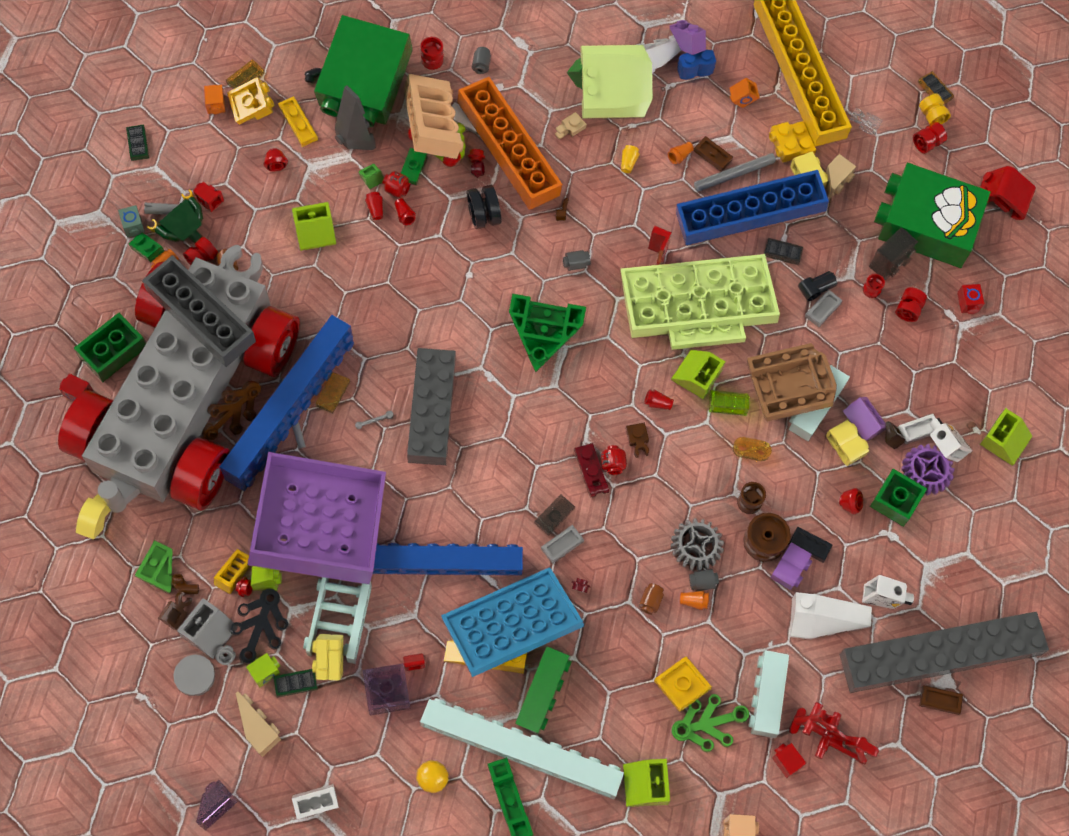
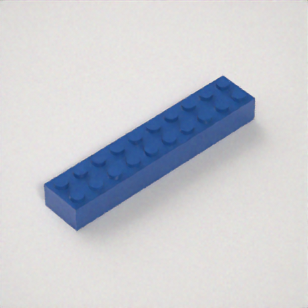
[219,315,354,491]

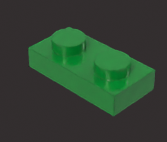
[128,232,165,263]

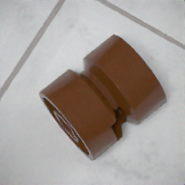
[737,482,766,514]

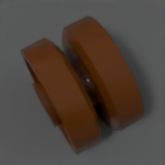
[743,513,791,562]

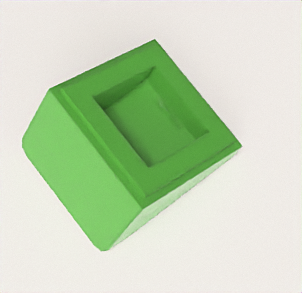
[359,164,384,189]

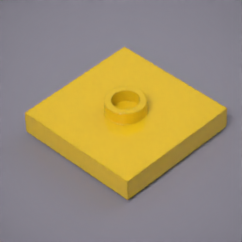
[654,656,712,712]

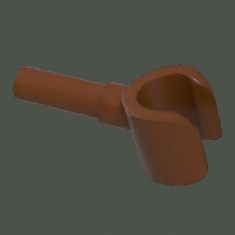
[556,198,569,221]

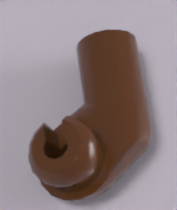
[172,573,199,594]

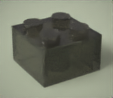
[869,228,918,281]

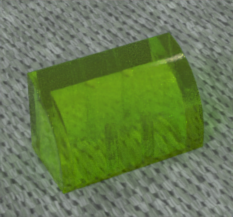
[709,390,749,416]

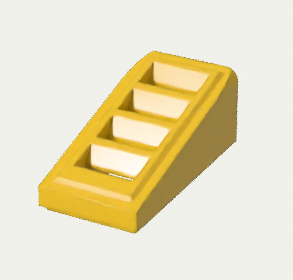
[214,549,250,594]

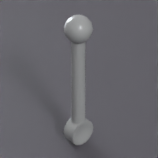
[355,411,393,429]

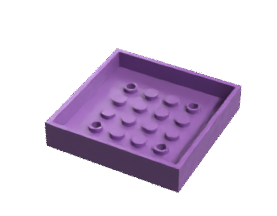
[248,452,386,585]

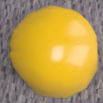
[416,760,449,793]

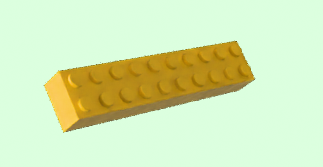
[753,0,852,147]

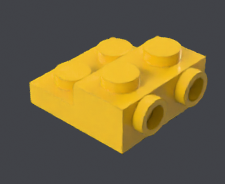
[227,77,274,125]
[769,121,816,163]

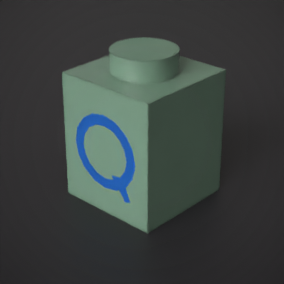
[118,205,145,237]

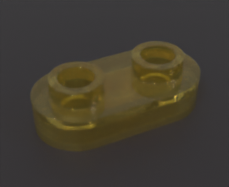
[733,437,772,461]

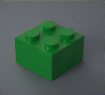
[869,469,927,527]

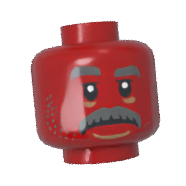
[382,171,411,198]
[601,445,627,475]

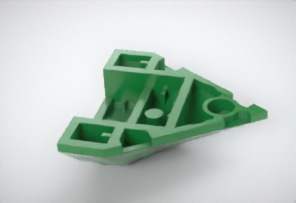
[509,293,586,373]

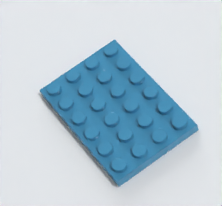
[441,567,584,677]

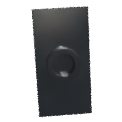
[788,526,833,563]

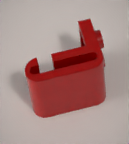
[980,166,1036,220]

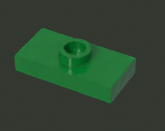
[401,148,427,185]

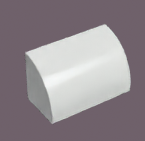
[292,784,339,819]

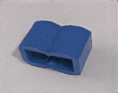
[677,50,716,80]

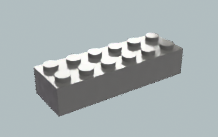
[142,255,256,367]
[407,348,456,466]

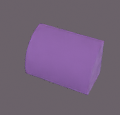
[843,397,886,441]

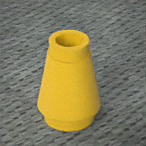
[621,145,640,173]

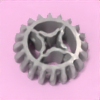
[670,518,724,571]

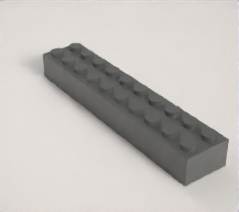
[839,611,1049,693]

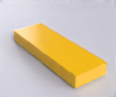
[278,96,318,147]

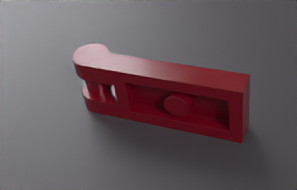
[574,443,609,498]

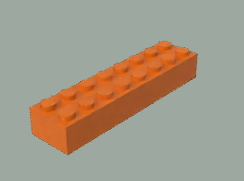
[457,77,563,210]

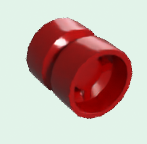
[420,37,444,70]
[913,122,947,154]
[183,237,218,265]
[895,287,927,322]

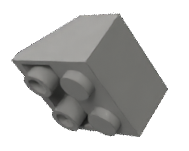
[177,598,238,659]

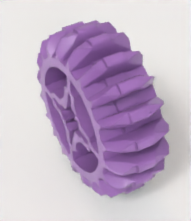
[901,444,954,496]

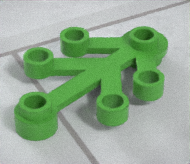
[671,694,749,752]

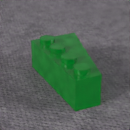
[515,646,572,733]

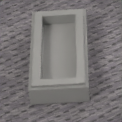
[805,289,843,327]
[541,525,584,564]

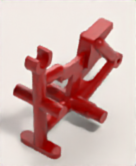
[789,702,879,765]

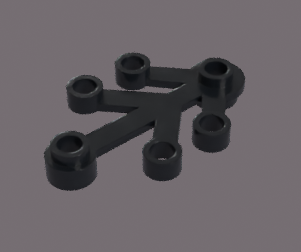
[230,589,288,665]

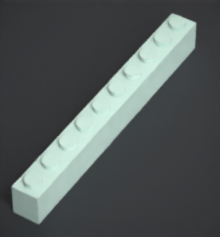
[420,698,624,799]

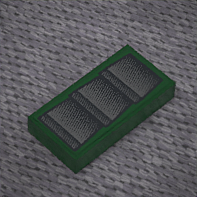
[126,124,149,161]
[273,669,318,698]

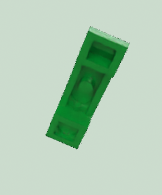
[487,757,534,836]

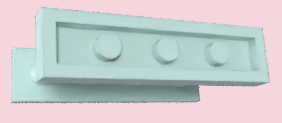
[303,577,372,664]

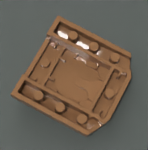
[747,343,837,422]

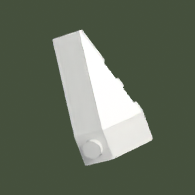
[637,35,681,73]
[790,592,872,639]

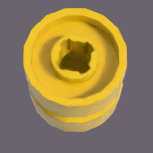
[919,94,951,125]

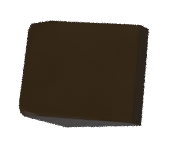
[885,421,906,449]

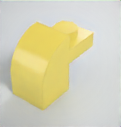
[76,494,111,540]

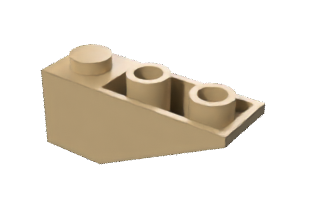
[236,692,281,757]

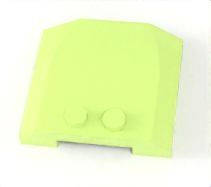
[581,45,653,119]

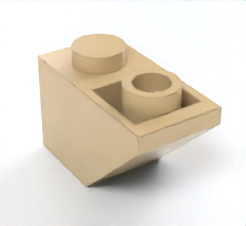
[826,154,856,198]

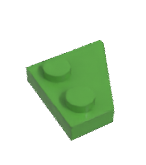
[135,540,173,594]

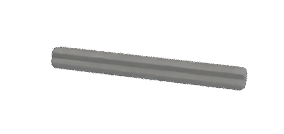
[694,153,776,192]

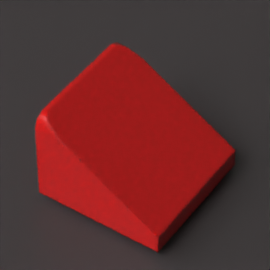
[403,653,425,672]

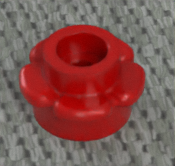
[468,149,485,162]
[236,577,253,597]

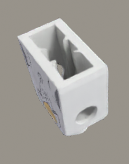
[930,418,973,462]
[862,575,914,609]

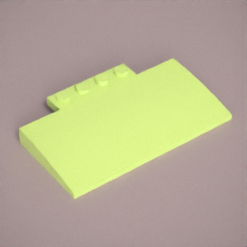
[620,254,780,350]

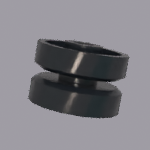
[466,184,502,230]

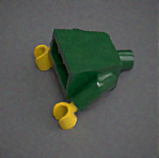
[147,190,203,244]

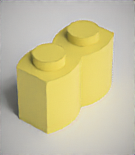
[826,420,869,466]

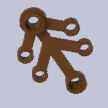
[201,381,261,440]

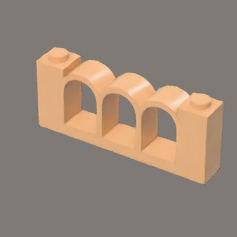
[404,74,464,159]

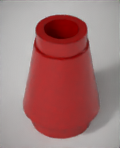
[365,192,383,220]
[394,198,416,226]
[644,389,674,410]

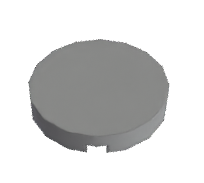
[173,655,215,696]

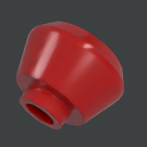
[263,148,288,172]
[839,488,864,515]

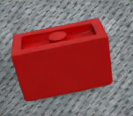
[648,226,672,265]

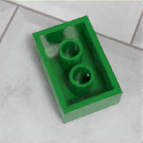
[74,313,146,383]

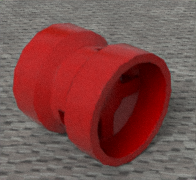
[863,274,885,298]

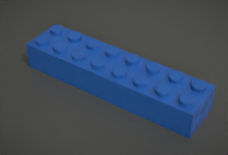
[676,170,829,245]

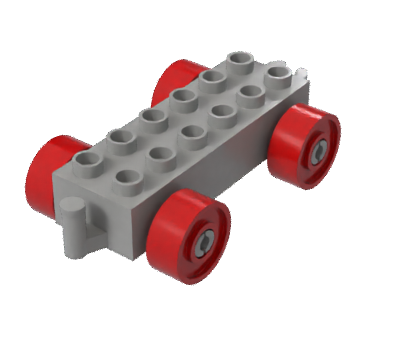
[58,245,300,513]

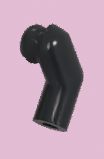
[304,68,322,83]

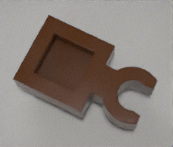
[626,422,649,458]
[158,592,193,630]

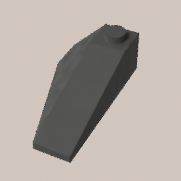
[335,86,376,150]

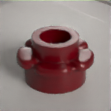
[471,160,485,178]
[571,578,591,593]

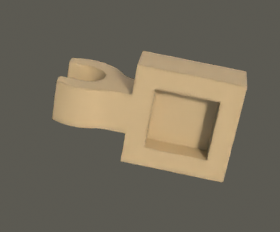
[555,112,587,139]

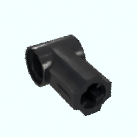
[798,271,838,302]

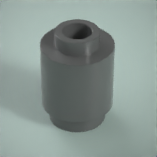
[472,47,491,74]
[562,250,591,271]
[689,569,719,591]

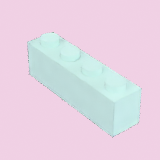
[789,365,850,441]
[749,650,789,738]

